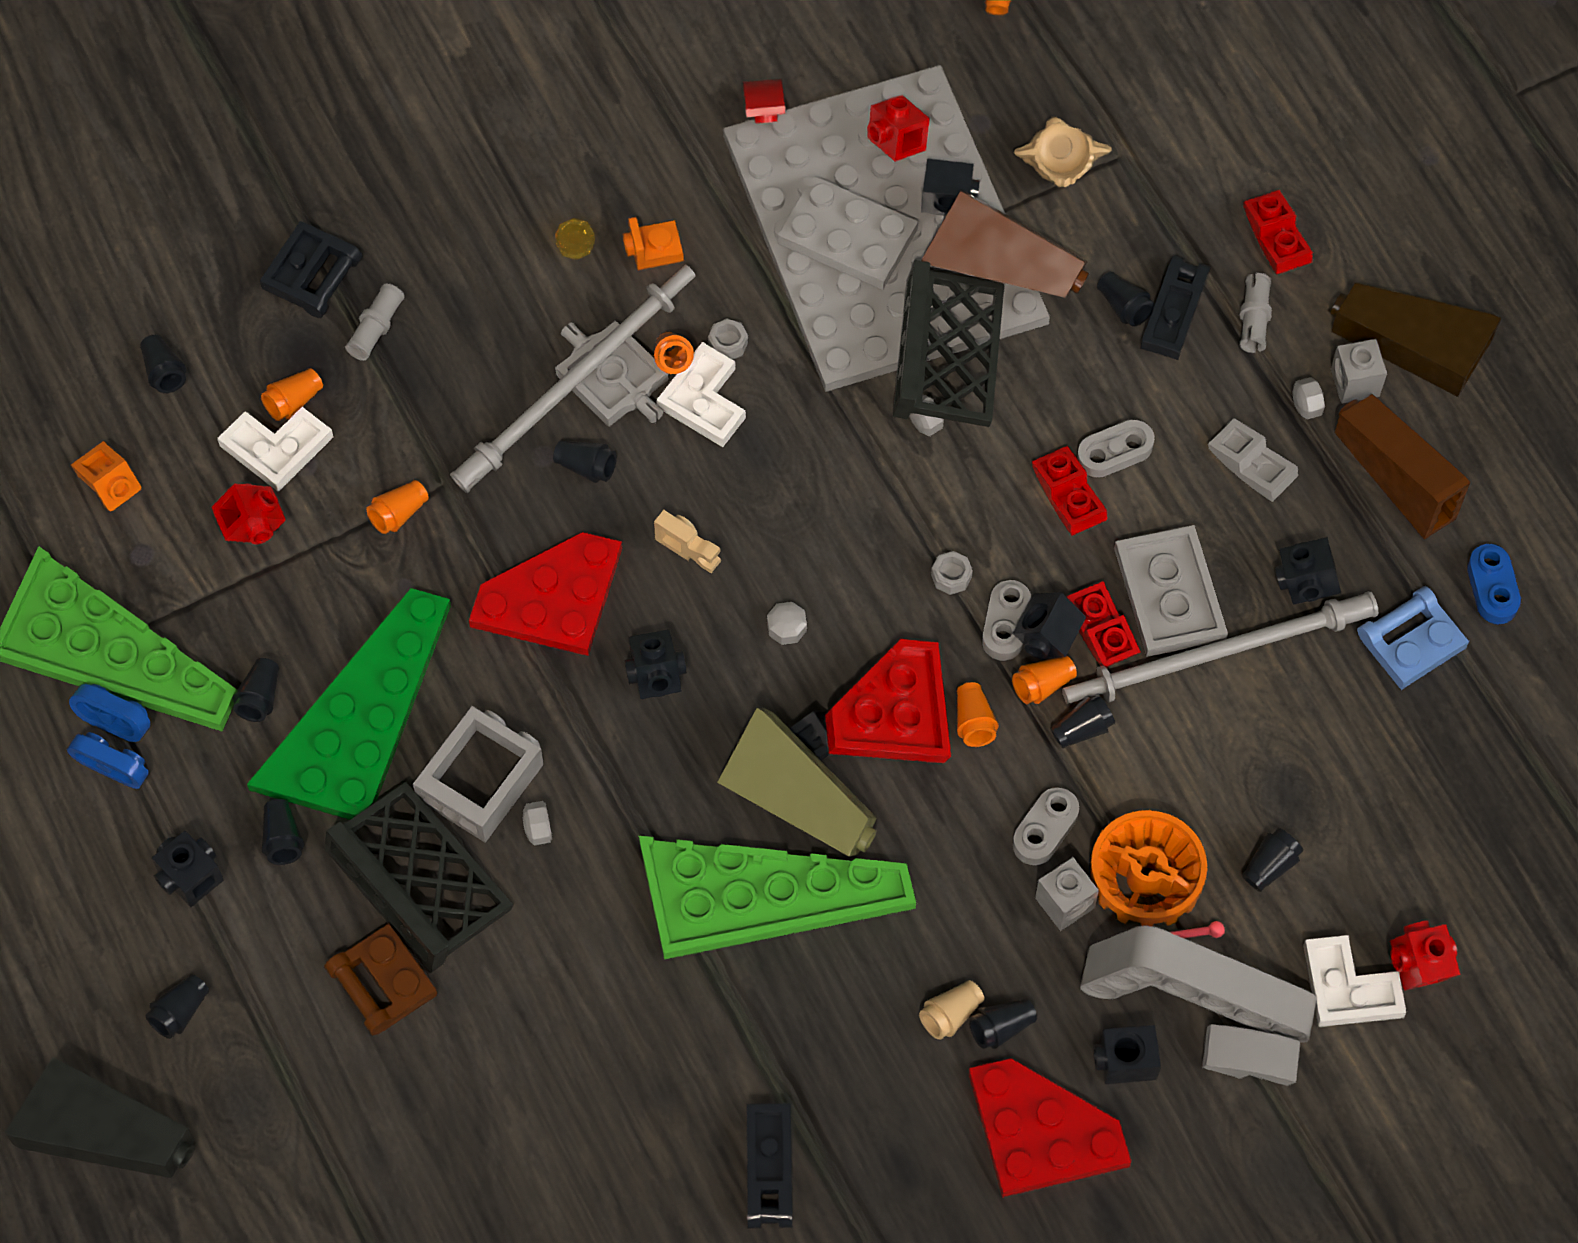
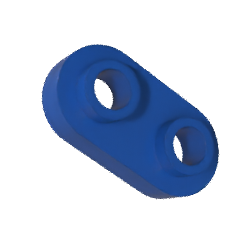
[1467,544,1521,624]
[69,684,151,742]
[67,732,149,789]

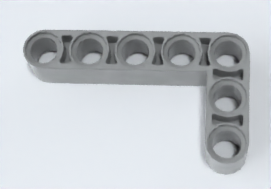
[1080,926,1317,1043]

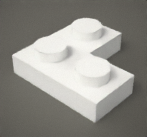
[657,342,746,447]
[217,407,333,492]
[1303,935,1406,1027]

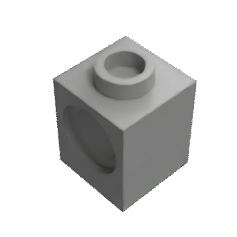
[1331,339,1387,404]
[1035,858,1099,931]

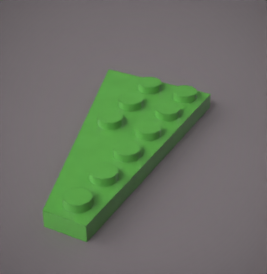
[0,547,237,731]
[639,836,916,959]

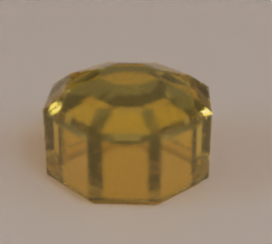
[555,218,595,260]

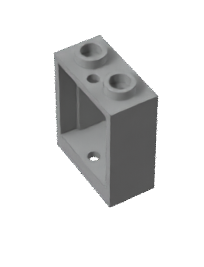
[413,706,543,843]

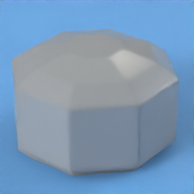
[708,319,748,360]
[1292,377,1325,419]
[909,395,944,436]
[931,551,973,595]
[767,602,807,645]
[522,801,552,845]

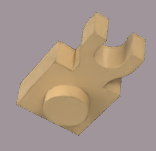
[654,510,721,573]

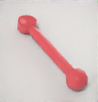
[1170,921,1225,938]

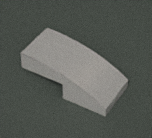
[1208,418,1298,502]
[1202,1025,1300,1086]

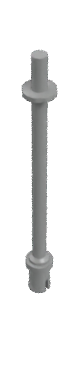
[450,265,696,493]
[1062,591,1378,704]

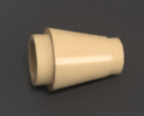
[919,980,984,1039]

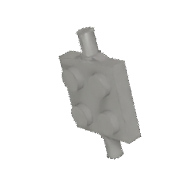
[555,321,669,427]

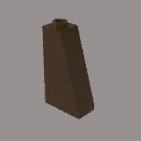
[1330,283,1501,397]

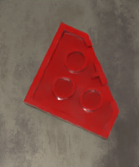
[469,532,622,656]
[825,639,951,763]
[968,1059,1131,1197]

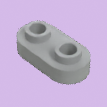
[1077,420,1155,478]
[982,580,1031,661]
[1013,788,1079,865]

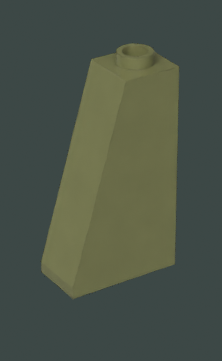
[717,708,877,856]

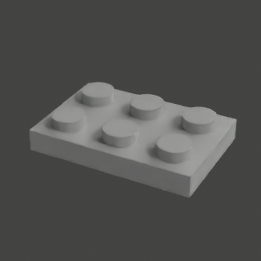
[777,176,918,290]
[1114,525,1228,657]

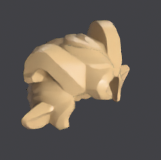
[1014,117,1112,188]

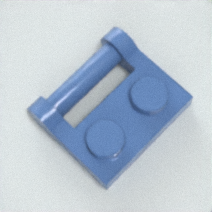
[1357,586,1469,690]

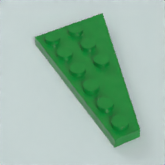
[247,588,451,820]

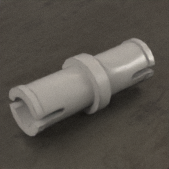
[1240,273,1272,353]
[345,284,405,360]

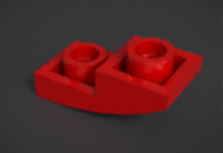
[743,79,785,123]
[1244,190,1313,275]
[1032,446,1107,536]
[1066,581,1141,667]

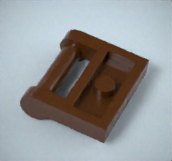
[324,924,437,1035]

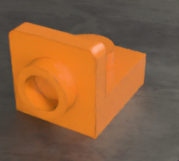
[623,217,683,270]
[71,441,141,511]

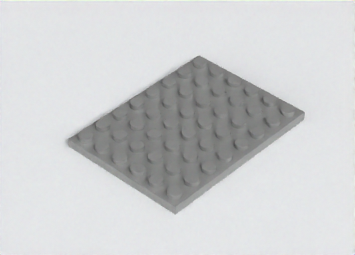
[723,65,1050,392]

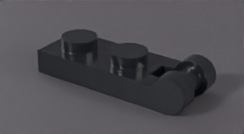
[1140,255,1211,360]
[747,1103,792,1228]

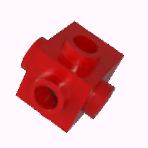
[867,95,930,162]
[211,483,286,544]
[1390,921,1461,991]

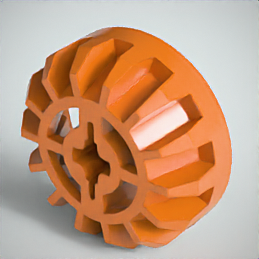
[1090,810,1207,927]

